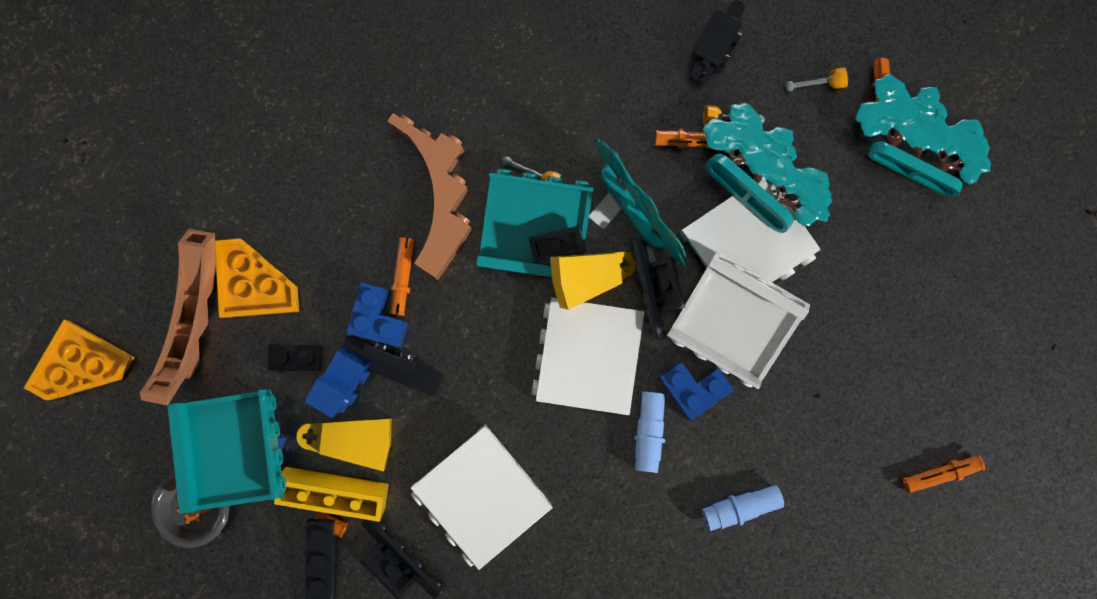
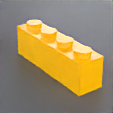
[274,467,389,522]

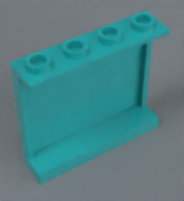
[476,169,593,277]
[167,390,286,514]

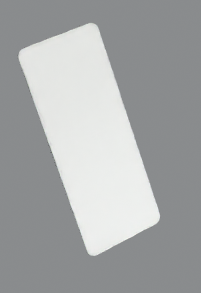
[589,193,621,229]

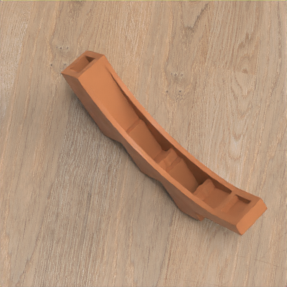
[387,113,472,280]
[140,229,217,405]

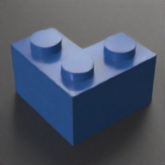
[346,283,408,348]
[305,346,371,418]
[657,362,734,421]

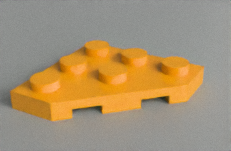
[215,239,299,318]
[24,319,135,400]

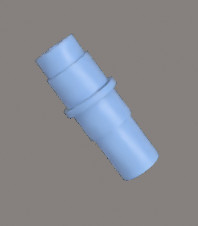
[634,392,666,473]
[701,485,784,532]

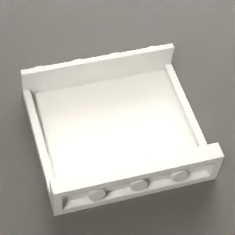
[679,180,821,282]
[667,251,810,390]
[531,297,644,415]
[411,424,553,570]

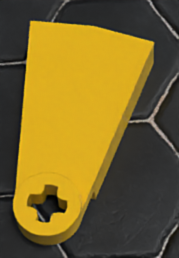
[550,251,637,310]
[297,418,391,471]

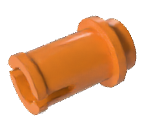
[315,512,349,538]

